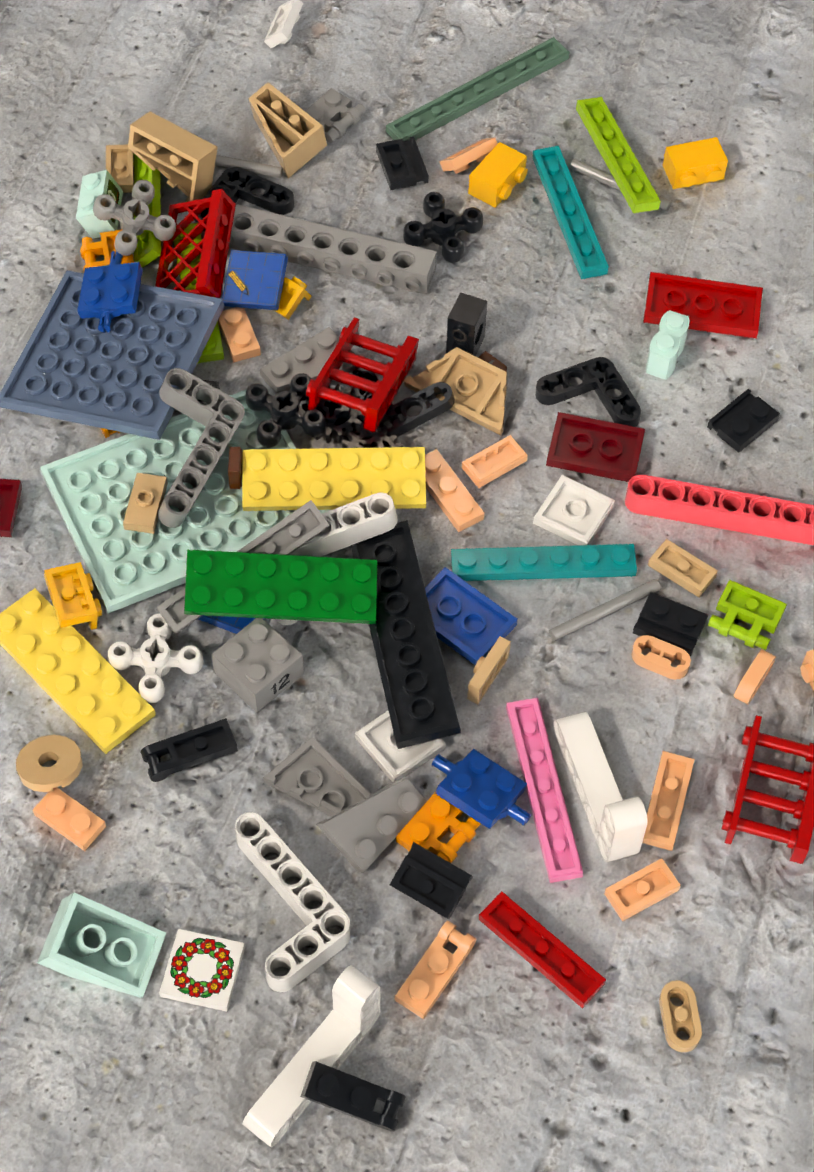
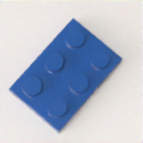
[425,567,518,665]

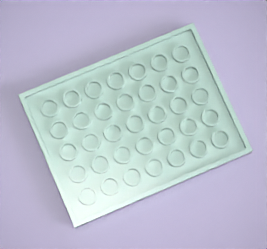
[40,389,330,613]

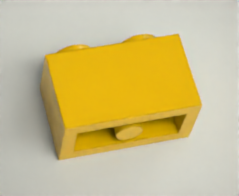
[662,137,728,189]
[468,142,528,208]

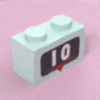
[76,170,123,239]

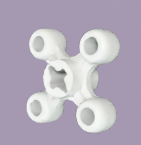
[108,613,204,703]

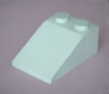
[37,892,166,998]

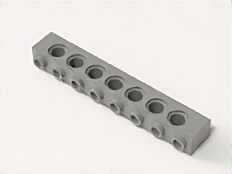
[229,204,436,294]

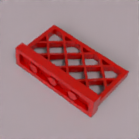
[155,189,236,298]

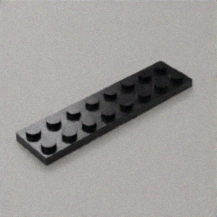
[351,520,461,749]

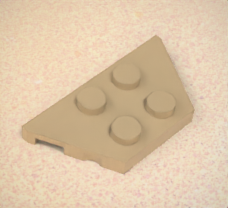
[404,347,507,436]

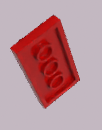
[643,272,763,339]

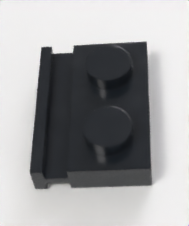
[376,136,429,190]
[707,389,780,453]
[633,592,708,656]
[389,842,473,919]

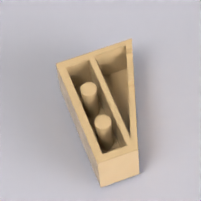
[248,82,327,179]
[128,111,218,202]

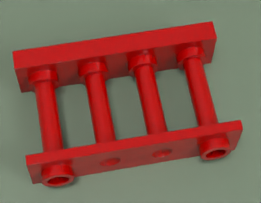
[306,317,419,432]
[721,715,814,864]

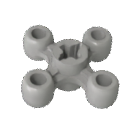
[93,180,176,256]

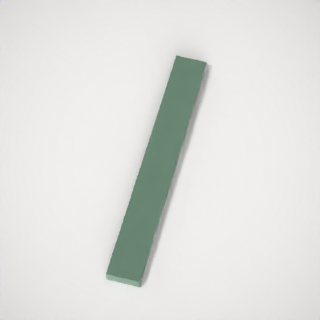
[386,37,570,141]

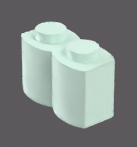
[646,310,689,380]

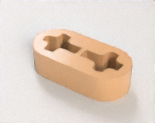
[631,635,691,680]
[734,649,776,705]

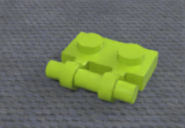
[708,580,787,650]

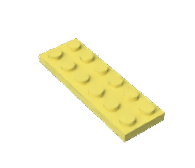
[242,447,426,511]
[0,588,156,754]

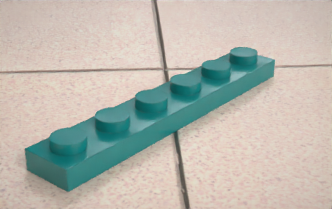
[532,146,609,279]
[451,544,637,581]

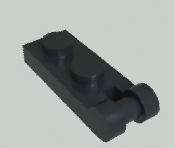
[141,718,238,782]
[300,1061,406,1132]

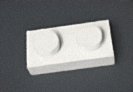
[264,0,303,48]

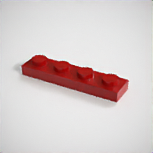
[479,891,606,1009]

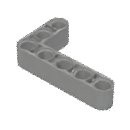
[158,368,245,528]

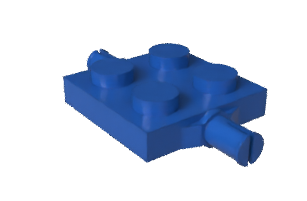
[77,251,143,333]
[432,749,531,829]

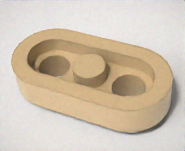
[659,980,702,1052]

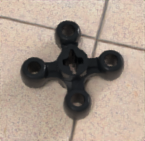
[403,192,483,263]
[245,373,326,448]

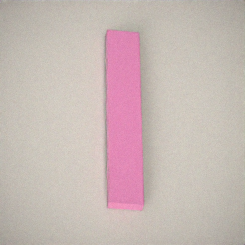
[506,698,583,883]

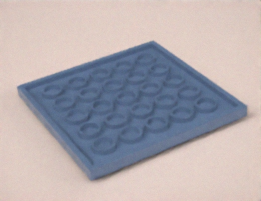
[0,270,225,440]

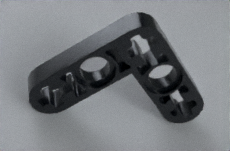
[194,167,294,231]
[535,357,641,427]
[352,368,455,437]

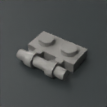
[305,88,366,143]

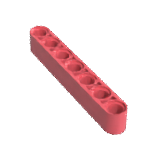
[625,475,814,545]

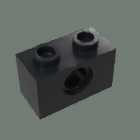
[446,292,488,356]

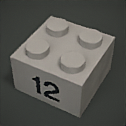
[212,618,304,713]

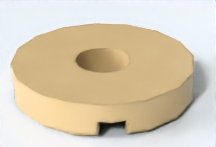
[16,734,83,792]

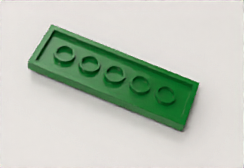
[184,549,377,624]

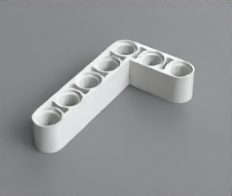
[276,492,398,625]
[554,712,647,863]
[235,812,350,992]
[242,965,381,1147]

